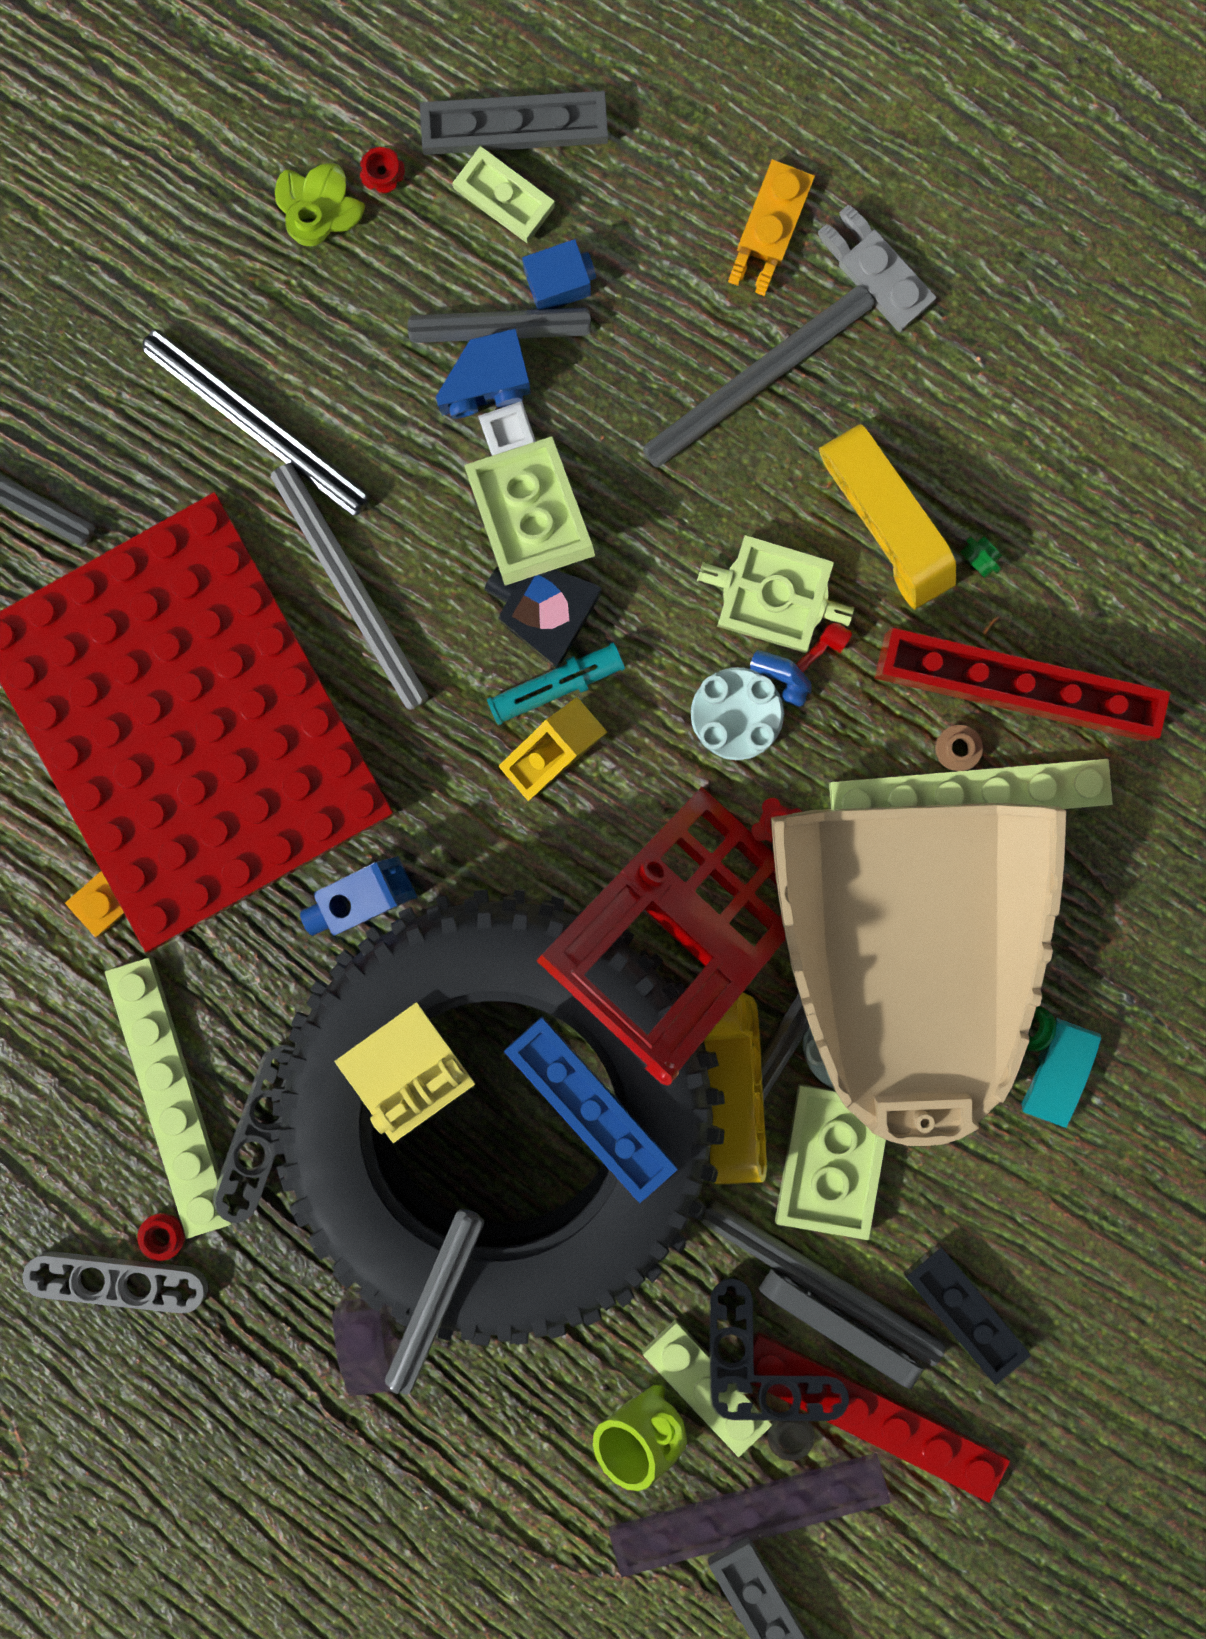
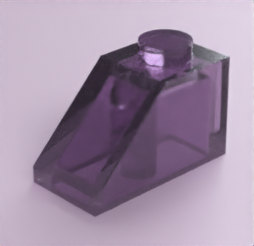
[332,1299,393,1396]

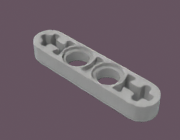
[23,1251,208,1313]

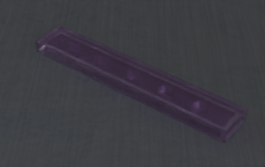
[609,1453,891,1578]

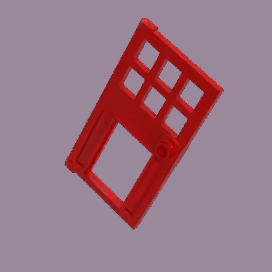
[536,787,786,1085]

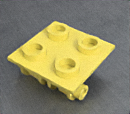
[334,1002,475,1143]

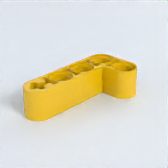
[819,424,956,610]
[704,992,767,1185]

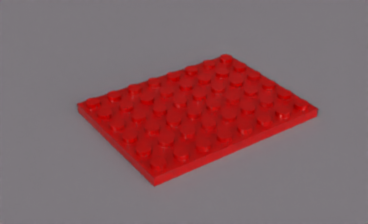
[0,492,395,953]

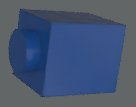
[522,239,596,310]

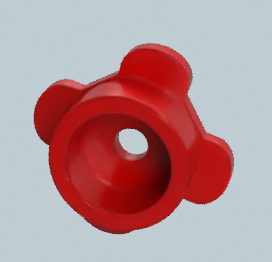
[751,798,802,843]

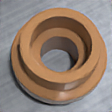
[935,725,983,771]

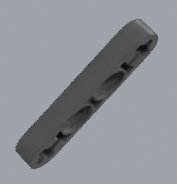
[213,1044,294,1223]
[759,1268,924,1389]

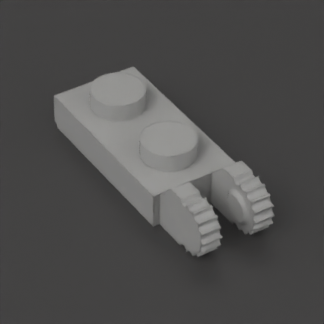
[818,205,936,332]

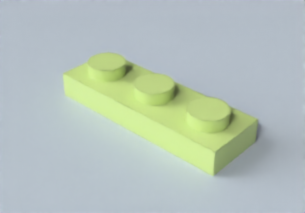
[642,1319,772,1457]

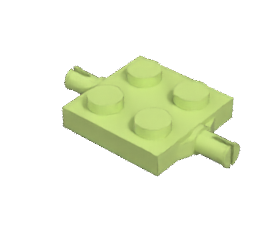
[697,535,854,653]

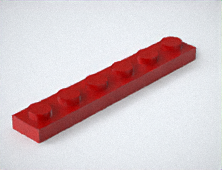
[750,1332,1010,1503]

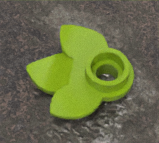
[275,163,365,246]

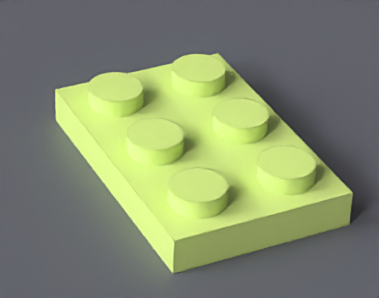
[464,436,595,586]
[775,1084,886,1240]

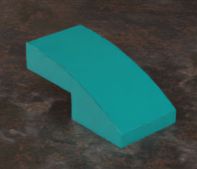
[1021,1018,1101,1128]

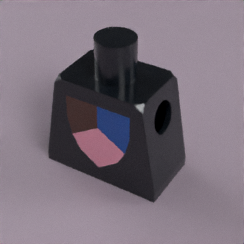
[484,566,602,668]

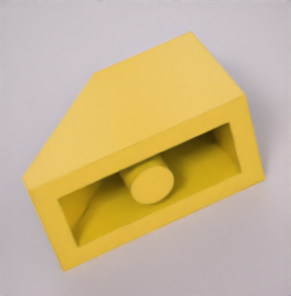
[498,697,607,801]

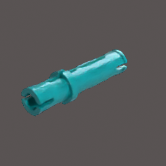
[487,642,625,726]

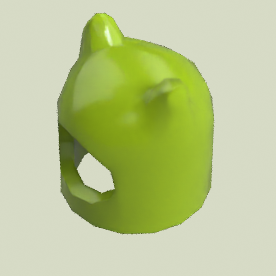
[593,1385,687,1491]

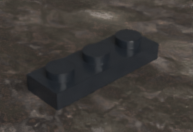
[903,1244,1031,1386]

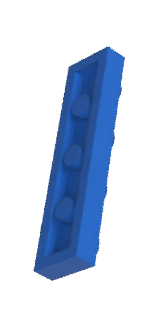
[504,1016,678,1204]

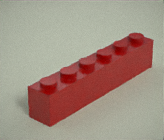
[874,628,1171,741]

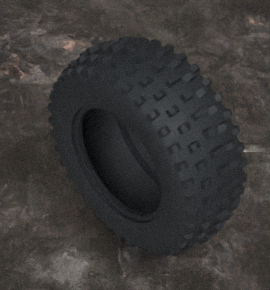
[271,889,725,1346]

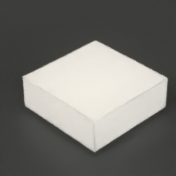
[478,402,536,456]

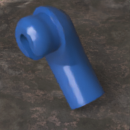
[750,650,812,707]

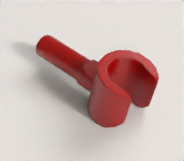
[796,623,852,672]

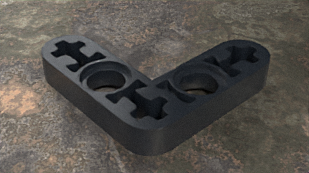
[709,1278,849,1421]

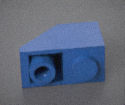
[436,329,531,419]

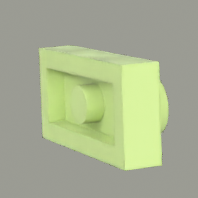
[453,146,555,244]

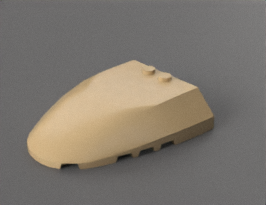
[771,803,1066,1146]

